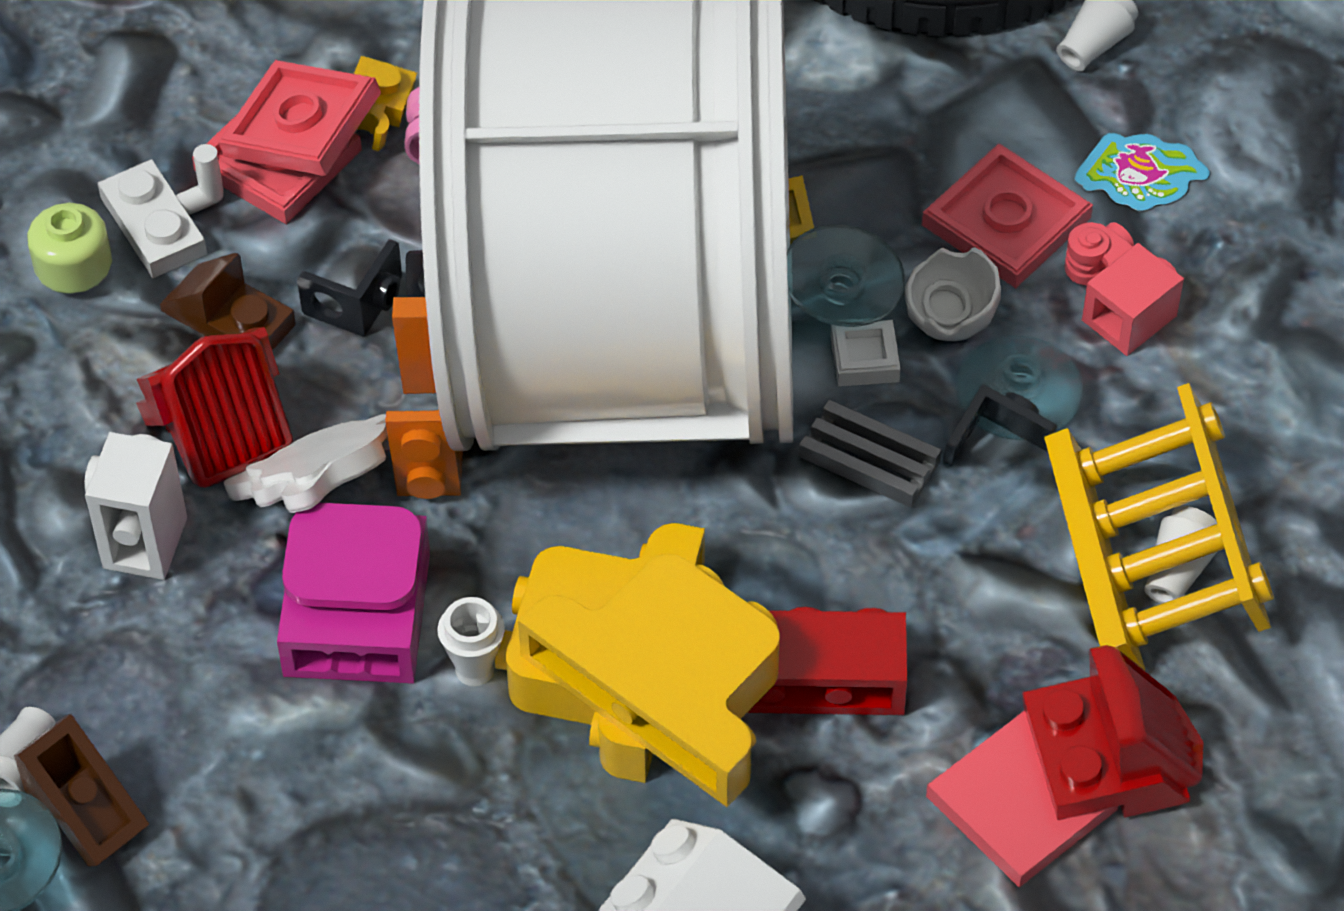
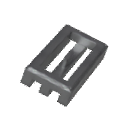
[799,400,942,508]

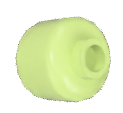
[27,203,112,294]

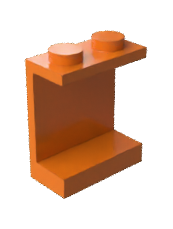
[385,297,463,499]

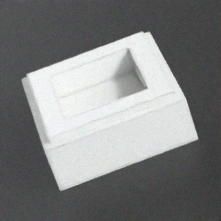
[831,320,901,387]

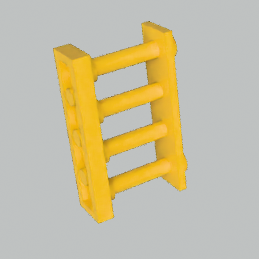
[1044,383,1274,670]

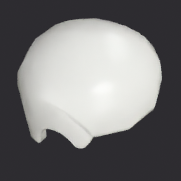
[904,247,1001,341]

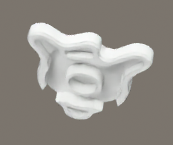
[224,414,390,513]

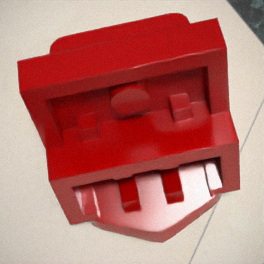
[136,327,293,488]
[1022,645,1204,820]

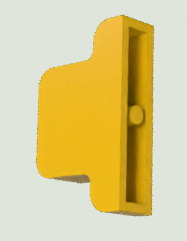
[495,523,705,783]
[518,554,779,807]

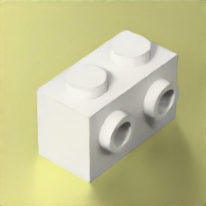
[84,432,188,580]

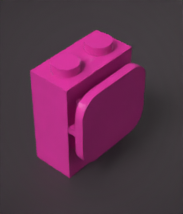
[277,503,430,684]

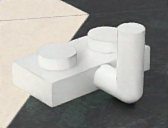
[98,144,224,279]

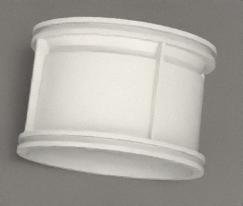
[419,0,793,451]

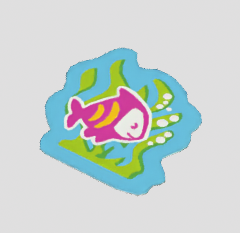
[1074,133,1210,211]

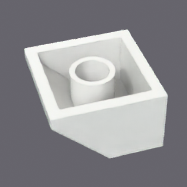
[598,819,806,911]

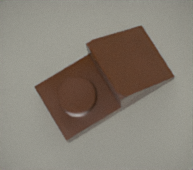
[160,253,296,351]
[14,714,149,866]

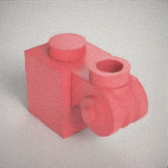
[1064,222,1184,356]

